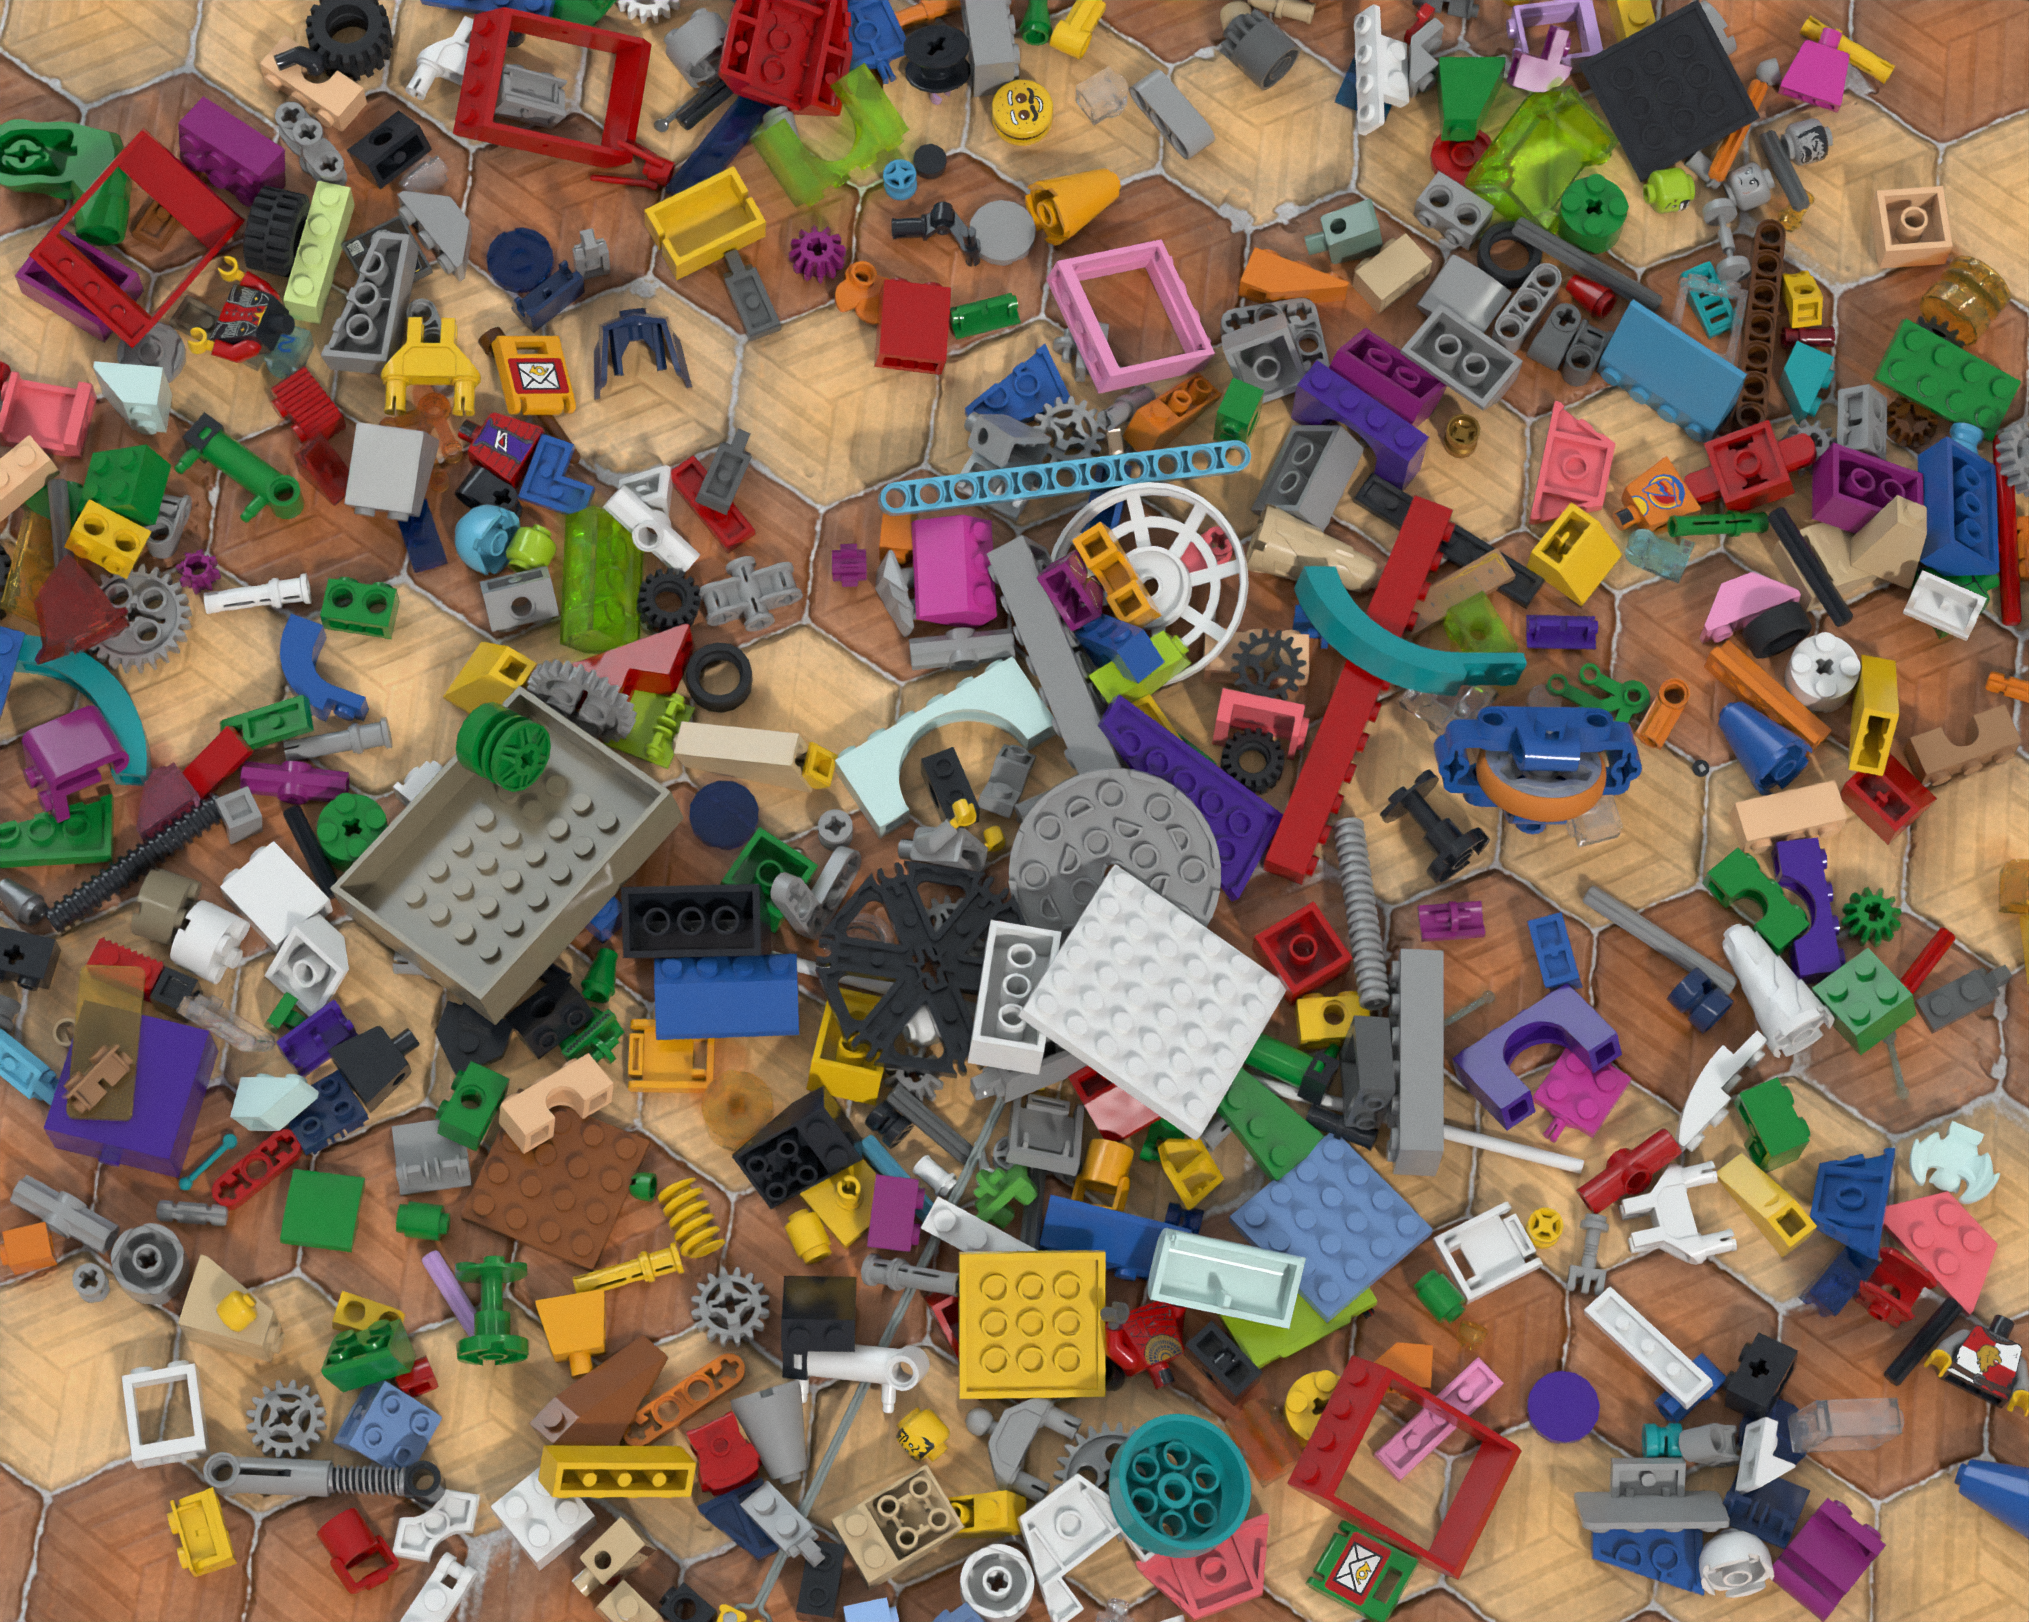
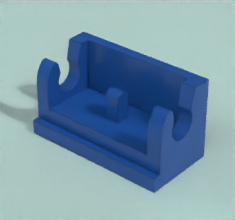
[1527,912,1582,992]

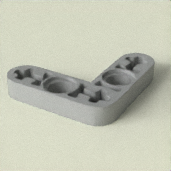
[1220,298,1330,373]
[771,846,861,940]

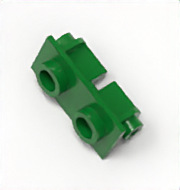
[949,293,1021,340]

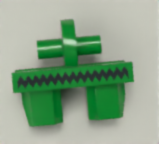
[558,1007,625,1064]

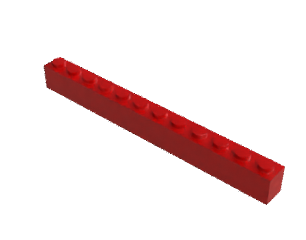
[1263,495,1456,885]

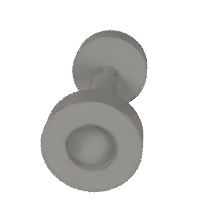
[1702,198,1751,284]

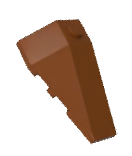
[529,1335,668,1446]

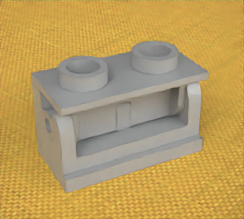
[494,64,567,129]

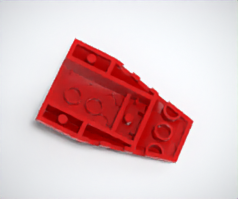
[718,0,852,117]

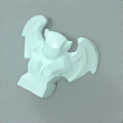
[1909,1121,2000,1204]

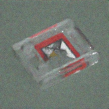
[176,994,275,1052]

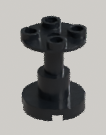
[1380,769,1490,883]

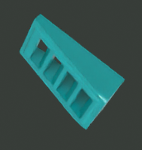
[1678,261,1739,339]

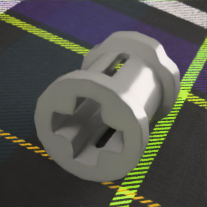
[72,1263,110,1303]

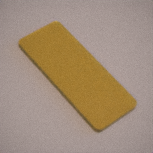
[66,965,146,1121]

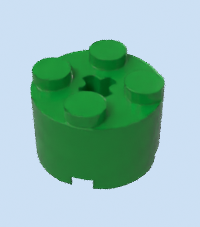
[1557,174,1629,254]
[317,793,389,873]

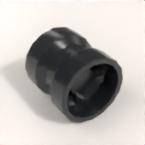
[865,1100,914,1149]

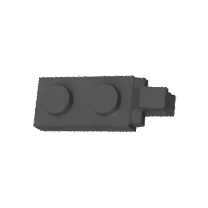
[723,249,781,342]
[695,428,752,515]
[1914,965,2013,1033]

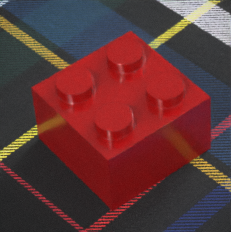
[1252,901,1353,1006]

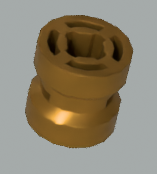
[1443,414,1481,459]

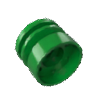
[456,702,551,792]

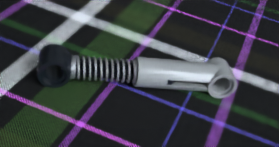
[203,1452,446,1505]

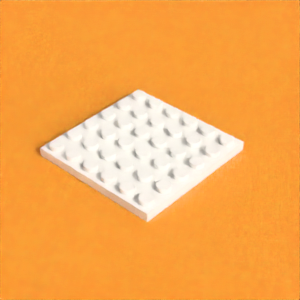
[1018,864,1286,1141]

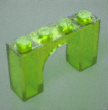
[751,63,910,208]

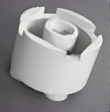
[1785,632,1861,713]
[170,900,250,984]
[960,1544,1035,1622]

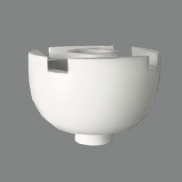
[1699,1528,1774,1598]

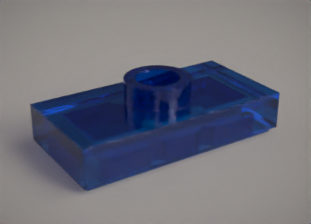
[397,499,448,573]

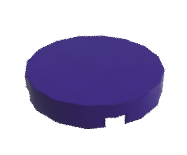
[1527,1371,1600,1444]

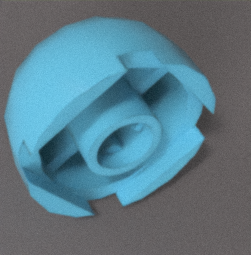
[455,504,520,575]

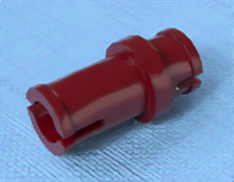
[1780,326,1836,349]

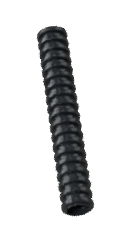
[44,792,222,934]

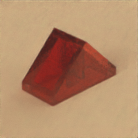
[293,432,349,506]

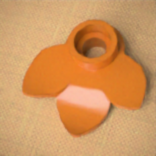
[835,261,890,325]

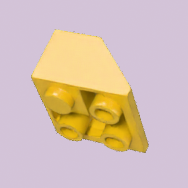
[443,641,537,714]

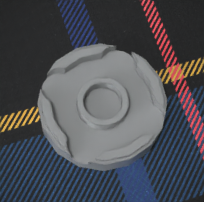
[969,200,1036,266]
[117,322,186,383]

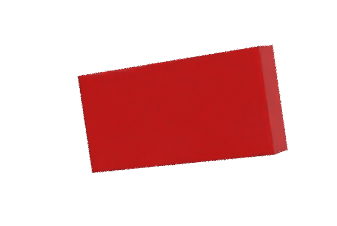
[181,726,254,800]

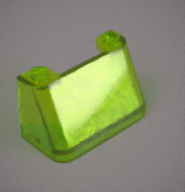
[1465,85,1619,234]

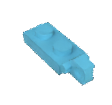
[0,1028,59,1105]

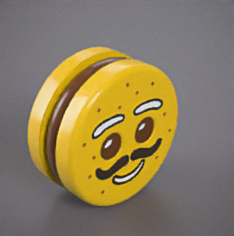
[991,79,1053,146]

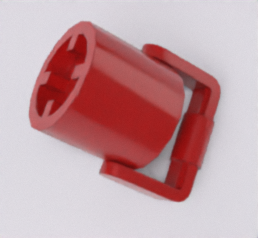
[316,1507,399,1594]

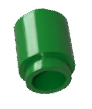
[396,1201,451,1241]
[1413,1269,1466,1324]

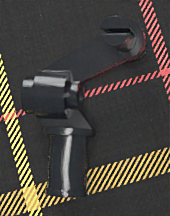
[892,202,981,267]

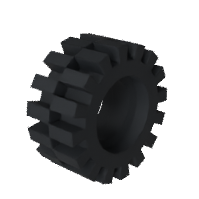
[636,568,701,633]
[1221,728,1285,795]

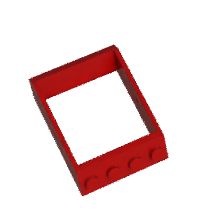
[453,7,652,169]
[29,127,245,348]
[1287,1355,1522,1580]

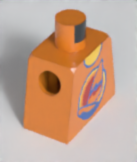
[1612,456,1701,536]

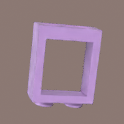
[1506,0,1603,74]

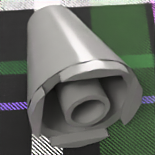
[730,1380,807,1485]

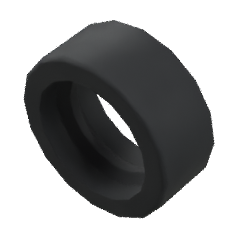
[1477,221,1543,289]
[1742,602,1812,659]
[686,642,753,713]

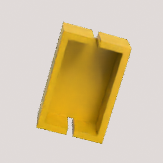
[644,166,766,281]

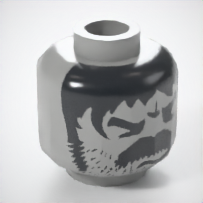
[1780,118,1833,166]

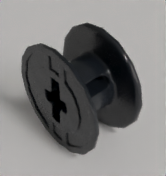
[903,25,971,93]

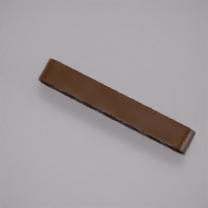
[1731,219,1786,433]

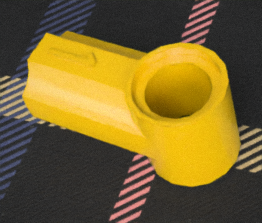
[1049,0,1106,60]

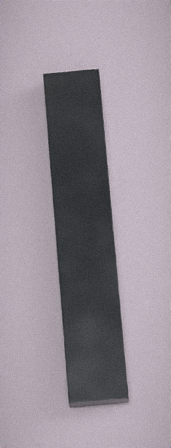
[1353,472,1545,609]

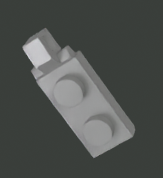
[572,228,610,281]
[740,1480,825,1567]

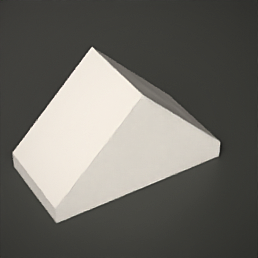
[618,465,673,517]

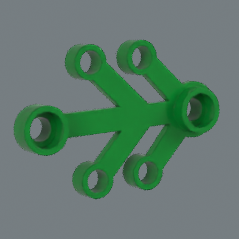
[1546,663,1650,723]

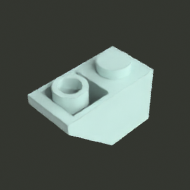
[230,1073,319,1131]

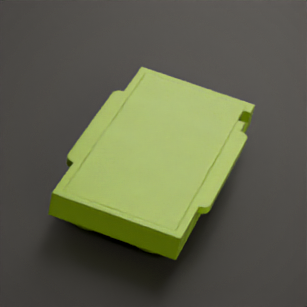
[1217,1287,1378,1369]

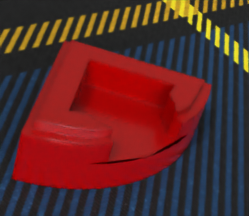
[1404,3,1435,46]

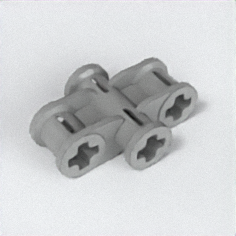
[275,102,347,186]
[698,556,803,632]

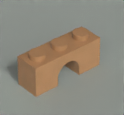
[1903,704,2022,786]

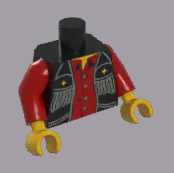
[187,256,295,363]

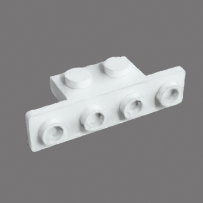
[1354,4,1409,136]

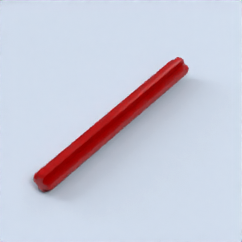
[1992,434,2022,626]

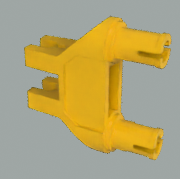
[381,317,481,416]

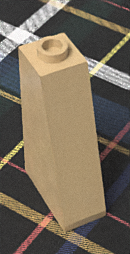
[673,721,812,792]

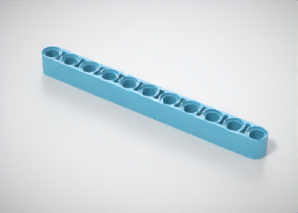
[878,440,1251,516]

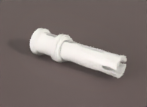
[204,573,312,614]

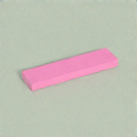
[1374,1357,1504,1482]

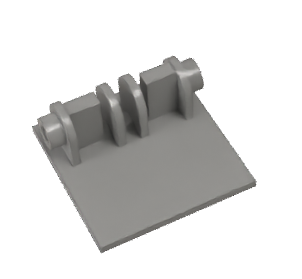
[392,1120,472,1196]

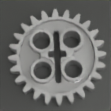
[77,564,192,674]
[527,659,637,743]
[1053,1422,1171,1542]

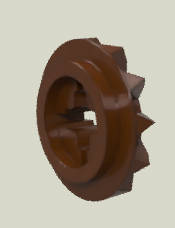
[1887,397,1938,447]

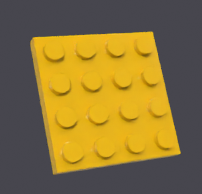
[959,1250,1106,1399]

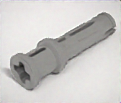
[283,717,392,761]
[861,1254,959,1297]

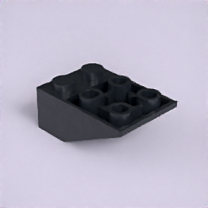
[732,1085,862,1209]

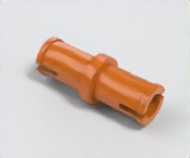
[894,0,962,31]

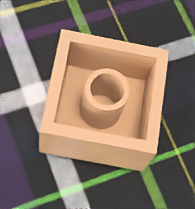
[1869,186,1953,269]

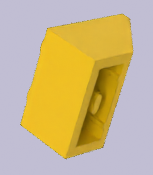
[1526,502,1622,607]

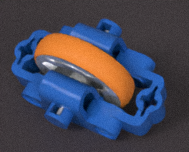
[1434,706,1642,834]

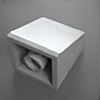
[344,422,439,522]

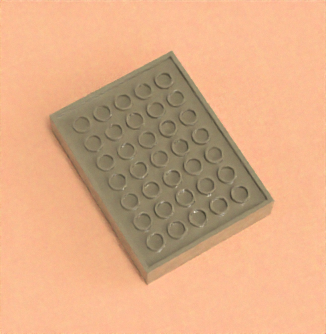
[330,685,684,1025]

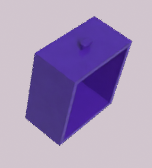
[44,1001,219,1178]

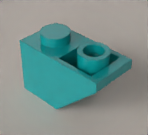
[1778,341,1836,425]

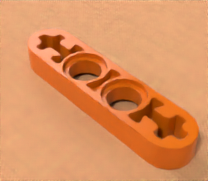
[622,1353,745,1446]

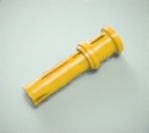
[572,1242,684,1293]

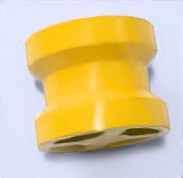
[1525,1207,1564,1249]

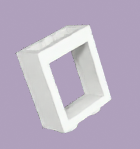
[122,1360,211,1469]

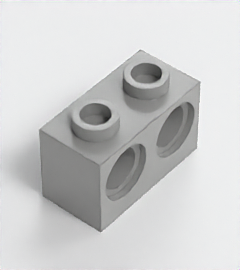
[1413,171,1494,251]
[1837,384,1887,461]

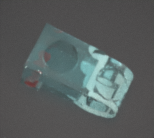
[1625,529,1695,584]

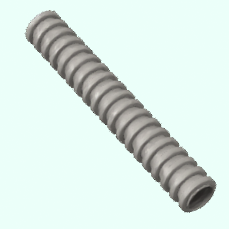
[1333,817,1391,1010]

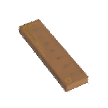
[1402,548,1516,641]

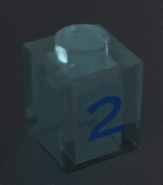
[264,326,314,379]

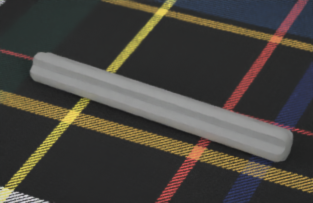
[1583,886,1737,995]

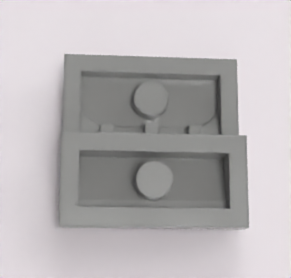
[1415,254,1512,333]

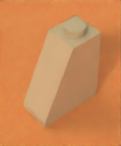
[1850,495,1927,589]

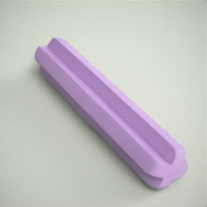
[422,1250,477,1337]

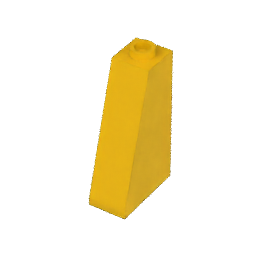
[1848,654,1899,776]

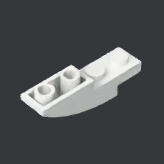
[1675,1030,1768,1157]

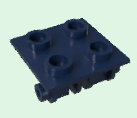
[288,1070,369,1156]
[1723,1470,1810,1550]

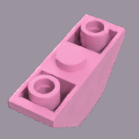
[1699,572,1801,644]

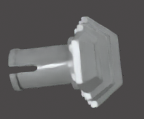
[875,550,916,637]

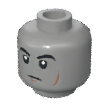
[1723,162,1775,212]

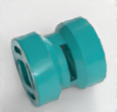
[1642,1423,1683,1458]

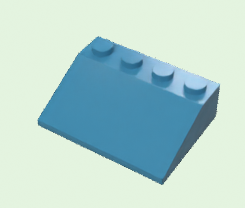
[1597,299,1747,443]

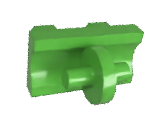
[973,1164,1038,1229]

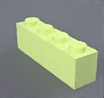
[283,181,355,324]

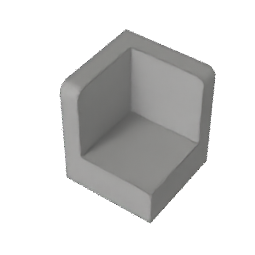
[215,786,263,844]

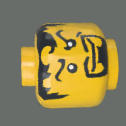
[896,1407,950,1462]

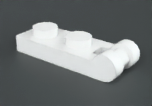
[400,1552,478,1622]

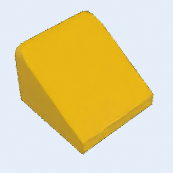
[802,742,838,789]

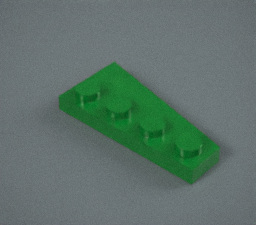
[0,794,114,868]

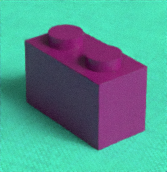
[867,1174,925,1252]

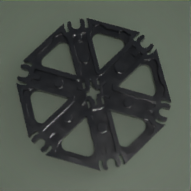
[815,860,1027,1078]

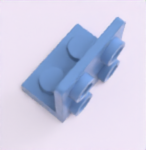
[333,1380,442,1470]

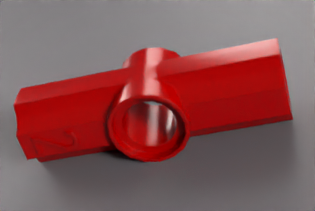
[1576,1128,1682,1214]

